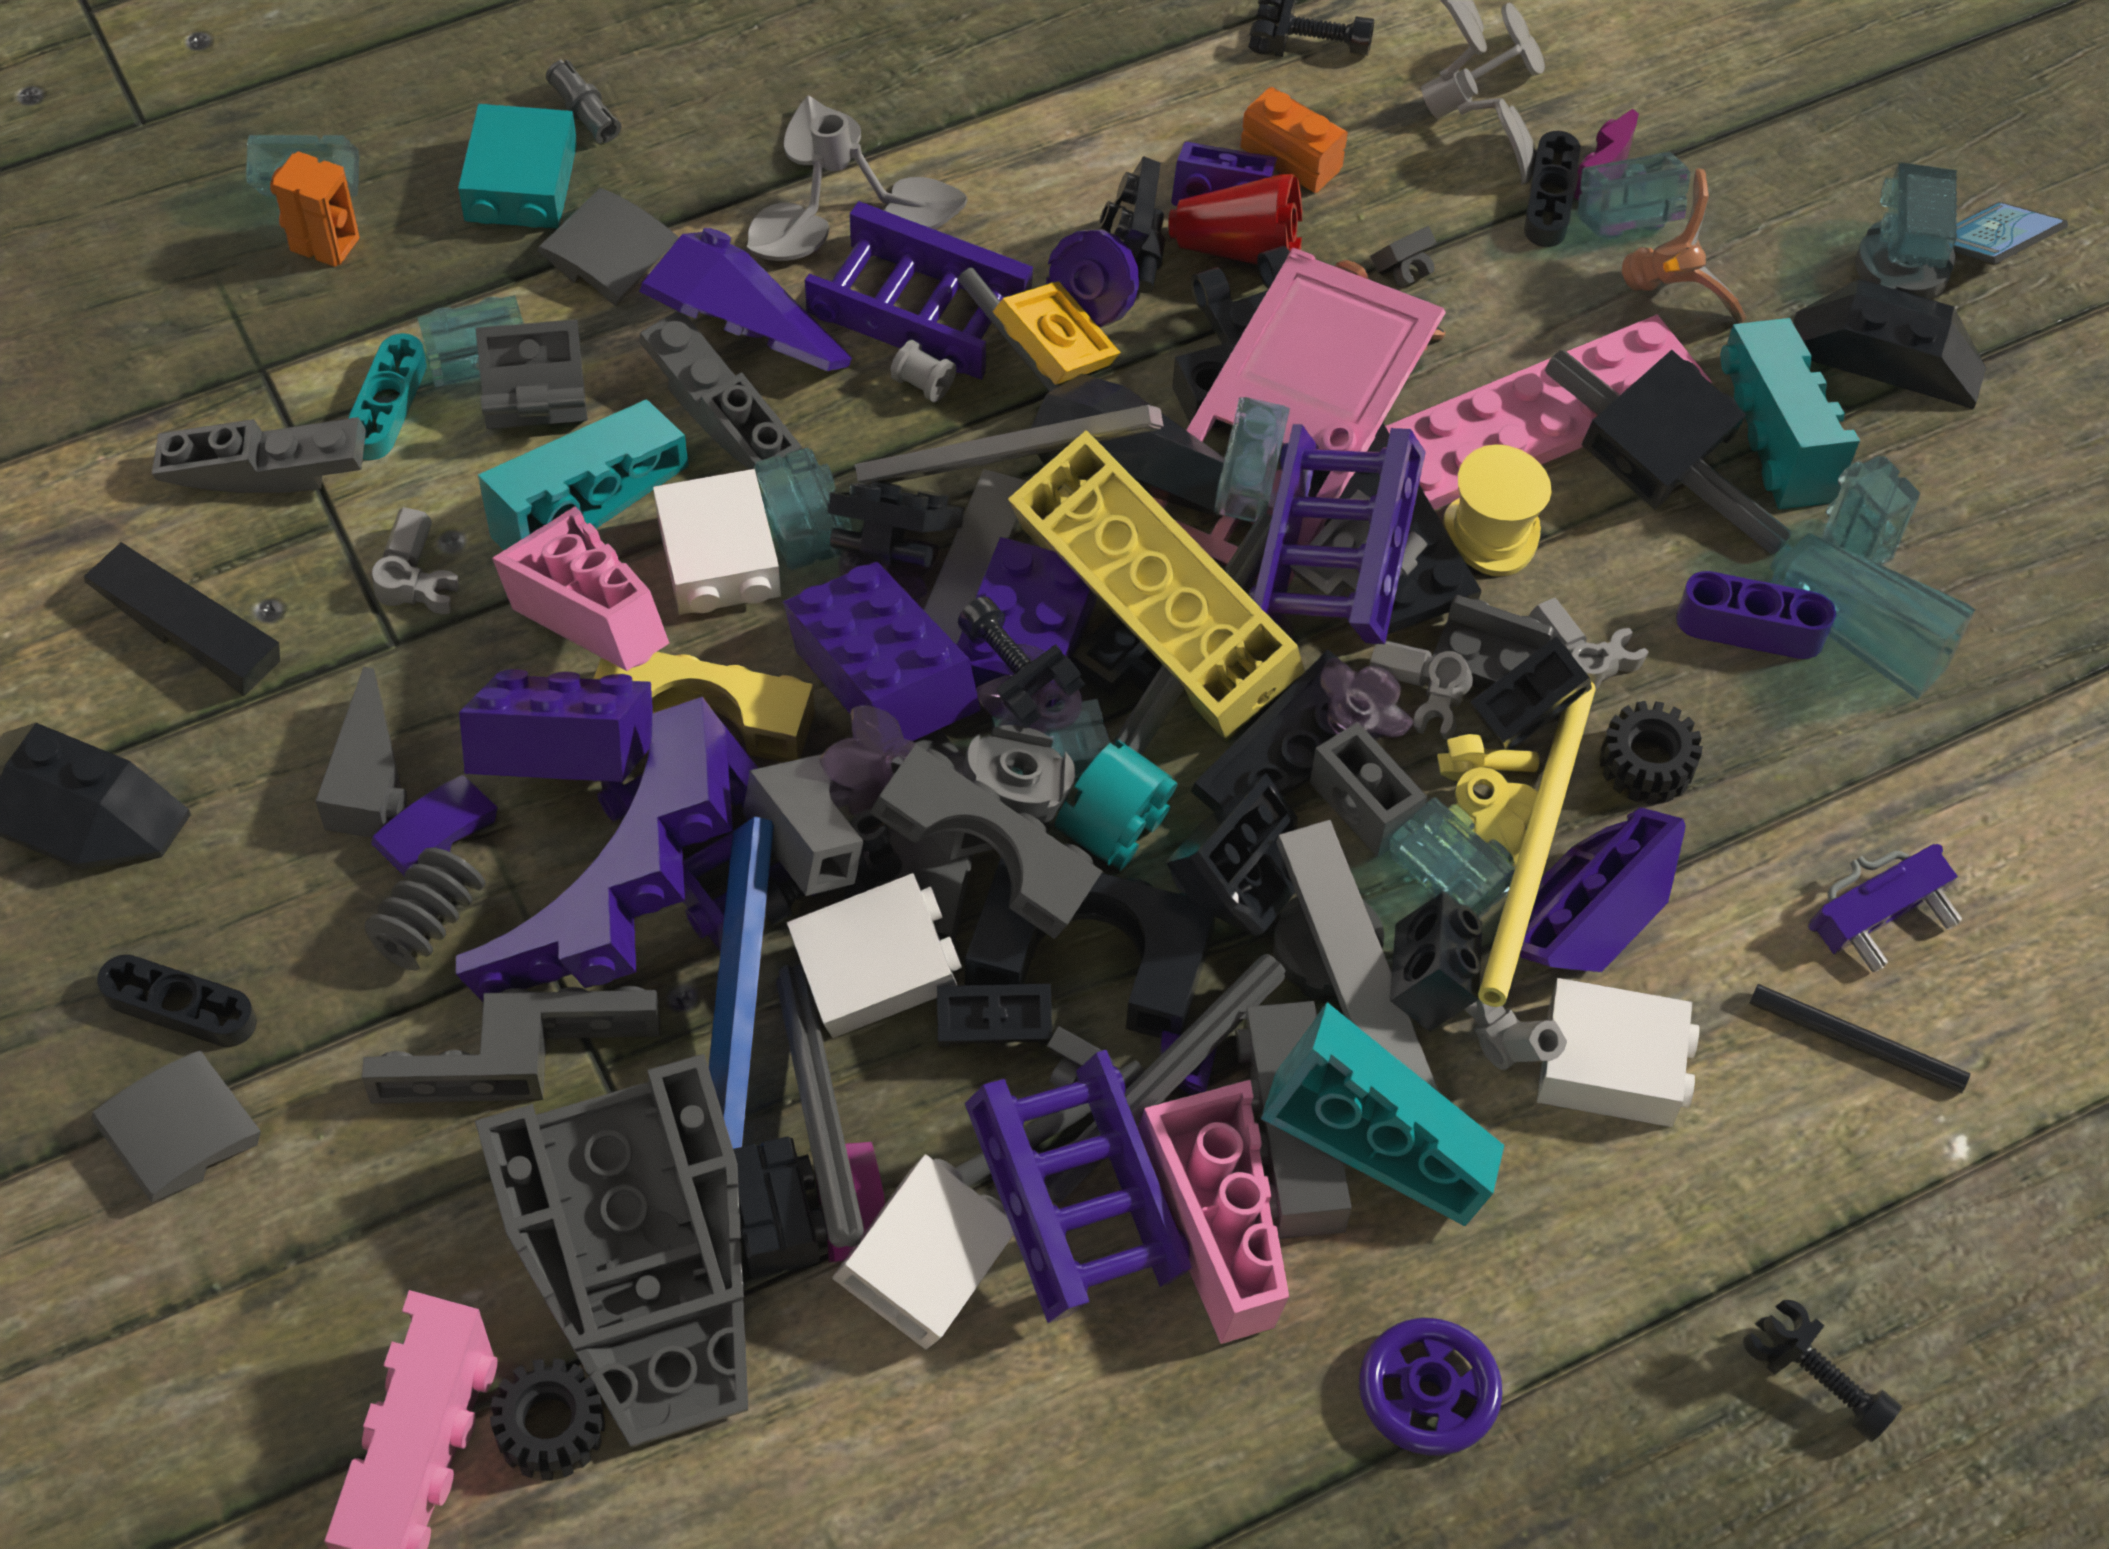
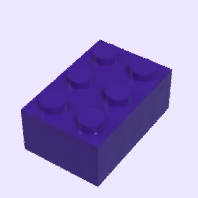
[957,537,1097,722]
[459,669,653,782]

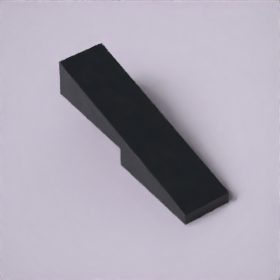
[84,542,280,696]

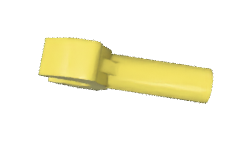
[1437,734,1539,781]

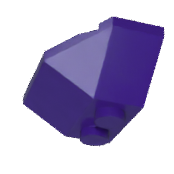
[1519,807,1686,972]

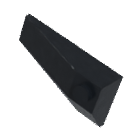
[1030,374,1242,518]

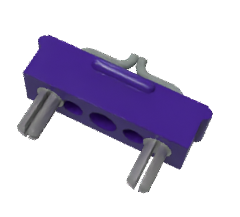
[1808,844,1962,972]

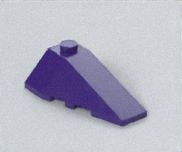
[639,228,852,371]

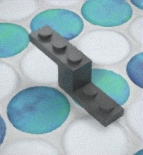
[362,986,660,1103]

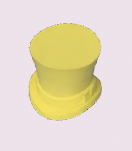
[1442,444,1552,577]

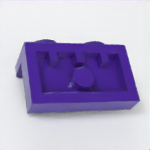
[1171,141,1277,206]

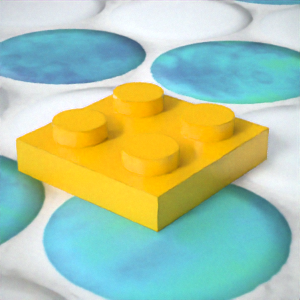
[993,281,1121,385]

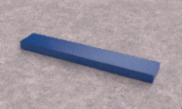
[708,816,774,1149]

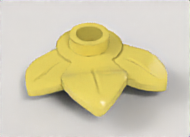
[1444,767,1538,867]

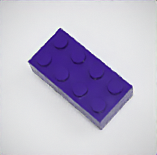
[783,561,981,753]

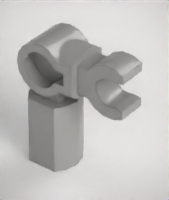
[372,507,459,614]
[1529,598,1649,690]
[1370,641,1473,740]
[1465,983,1567,1070]

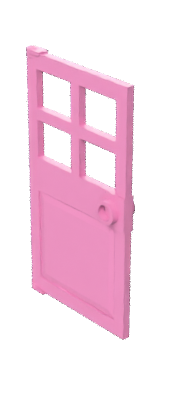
[1153,248,1445,586]

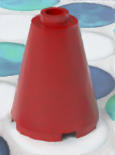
[1168,173,1302,265]

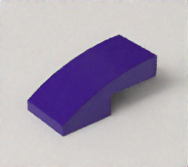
[371,775,498,877]

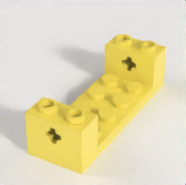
[1008,430,1305,742]

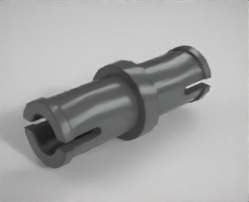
[546,60,622,144]

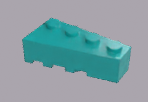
[1720,318,1860,510]
[478,399,688,550]
[1261,1002,1505,1226]

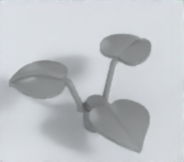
[1421,0,1545,185]
[746,95,968,261]

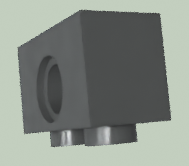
[1310,722,1427,858]

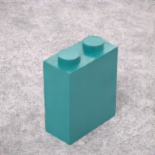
[458,104,577,229]

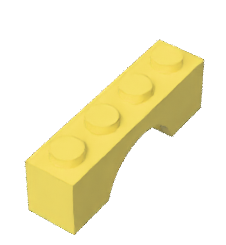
[593,652,815,762]

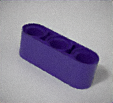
[1676,571,1836,659]

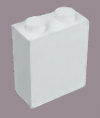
[653,469,781,615]
[787,873,962,1038]
[1537,978,1699,1127]
[832,1154,1014,1350]

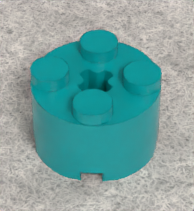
[1055,739,1178,871]

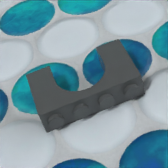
[743,729,994,896]

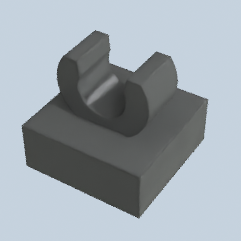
[1370,226,1437,288]
[1047,1026,1115,1088]

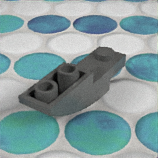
[639,311,802,476]
[152,417,366,493]

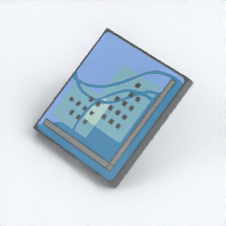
[1940,202,2068,264]

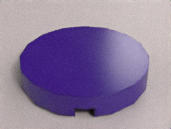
[1046,229,1139,328]

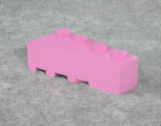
[492,506,669,671]
[1138,1080,1289,1344]
[325,1290,497,1549]

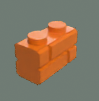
[1240,87,1348,193]
[270,151,360,267]

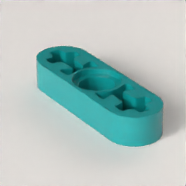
[348,333,427,460]

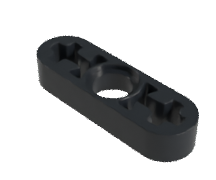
[1524,131,1581,247]
[97,955,257,1047]

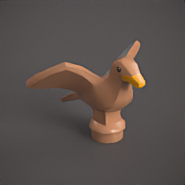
[1622,168,1746,324]

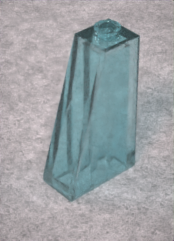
[1770,533,1976,700]

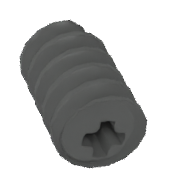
[365,847,485,971]

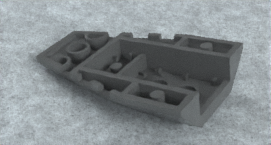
[475,1054,748,1448]

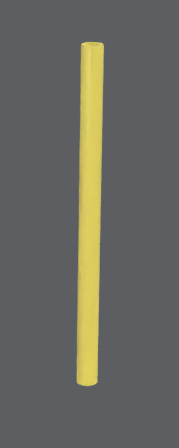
[1478,682,1595,1007]

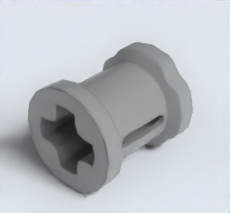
[891,340,956,402]

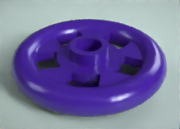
[1359,1318,1503,1456]

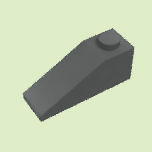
[316,667,407,838]

